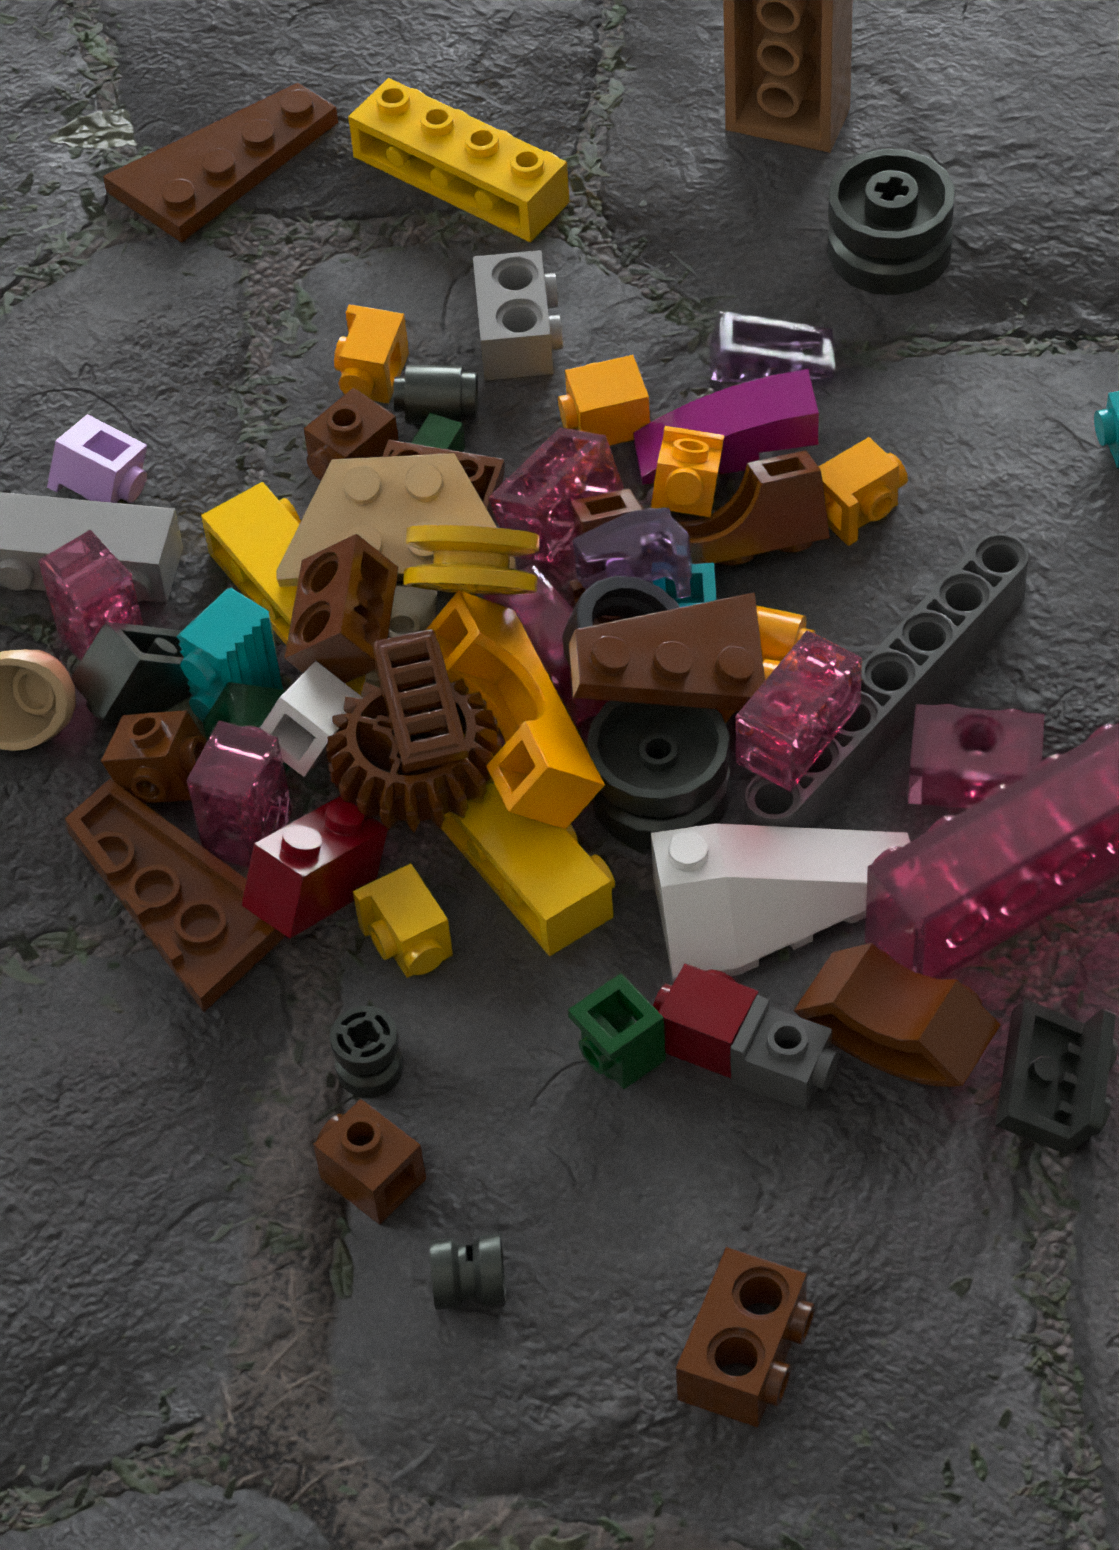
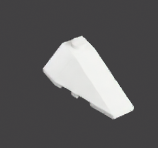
[651,824,921,984]

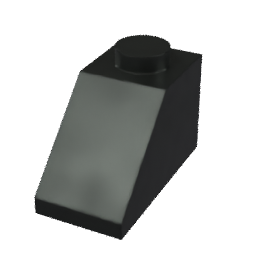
[71,621,192,723]

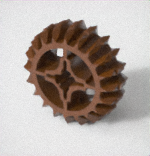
[326,678,502,833]

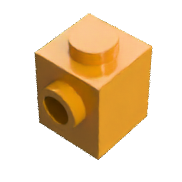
[558,355,650,452]

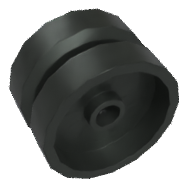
[828,149,955,295]
[587,701,730,850]

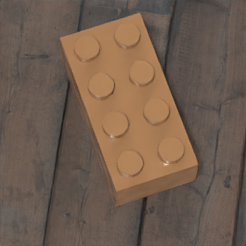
[723,0,853,153]

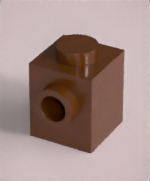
[303,388,399,481]
[313,1099,426,1225]

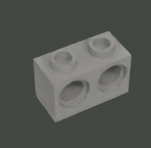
[473,250,563,380]

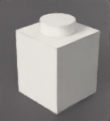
[254,661,362,777]

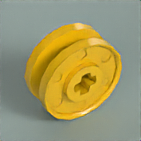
[403,525,540,595]

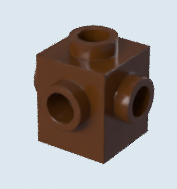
[101,710,214,803]

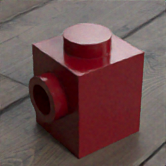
[653,963,759,1079]

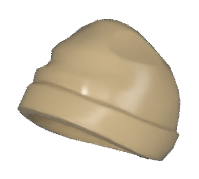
[0,649,76,751]

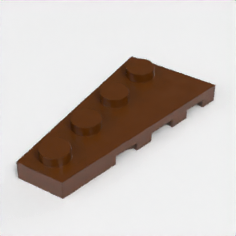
[103,82,338,243]

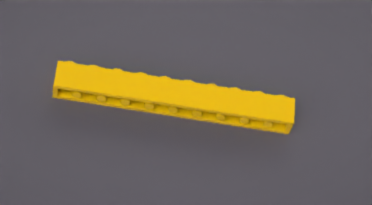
[201,482,615,957]

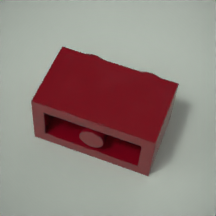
[241,796,388,939]

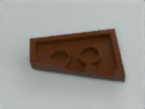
[569,592,767,712]

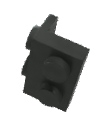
[995,999,1118,1155]

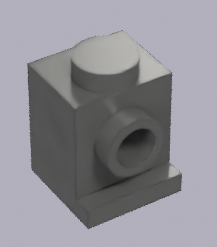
[730,995,840,1111]

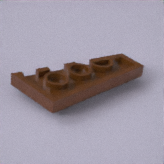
[65,779,285,1012]

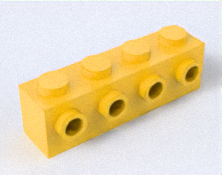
[348,78,570,243]

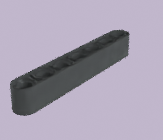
[745,533,1028,828]

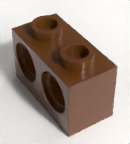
[284,534,399,683]
[676,1247,815,1428]

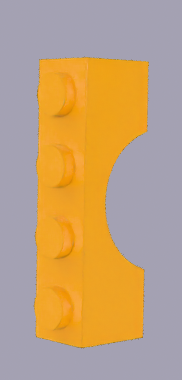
[426,590,605,829]

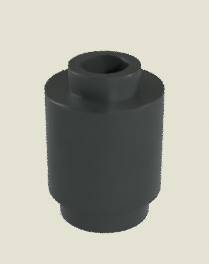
[393,365,478,424]

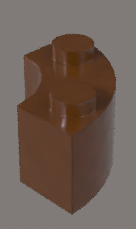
[794,943,1001,1087]

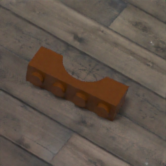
[570,450,830,579]

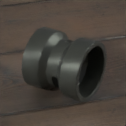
[330,1006,403,1098]
[430,1234,506,1310]

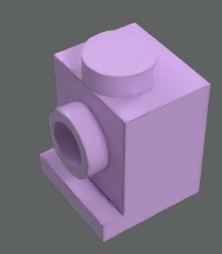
[47,414,147,503]

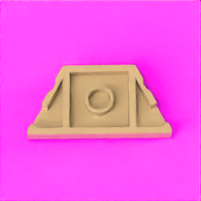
[276,453,517,587]

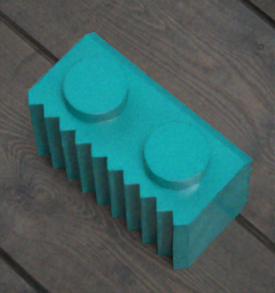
[176,588,284,736]

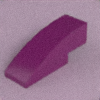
[633,369,819,485]

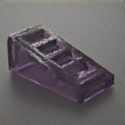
[710,311,835,382]

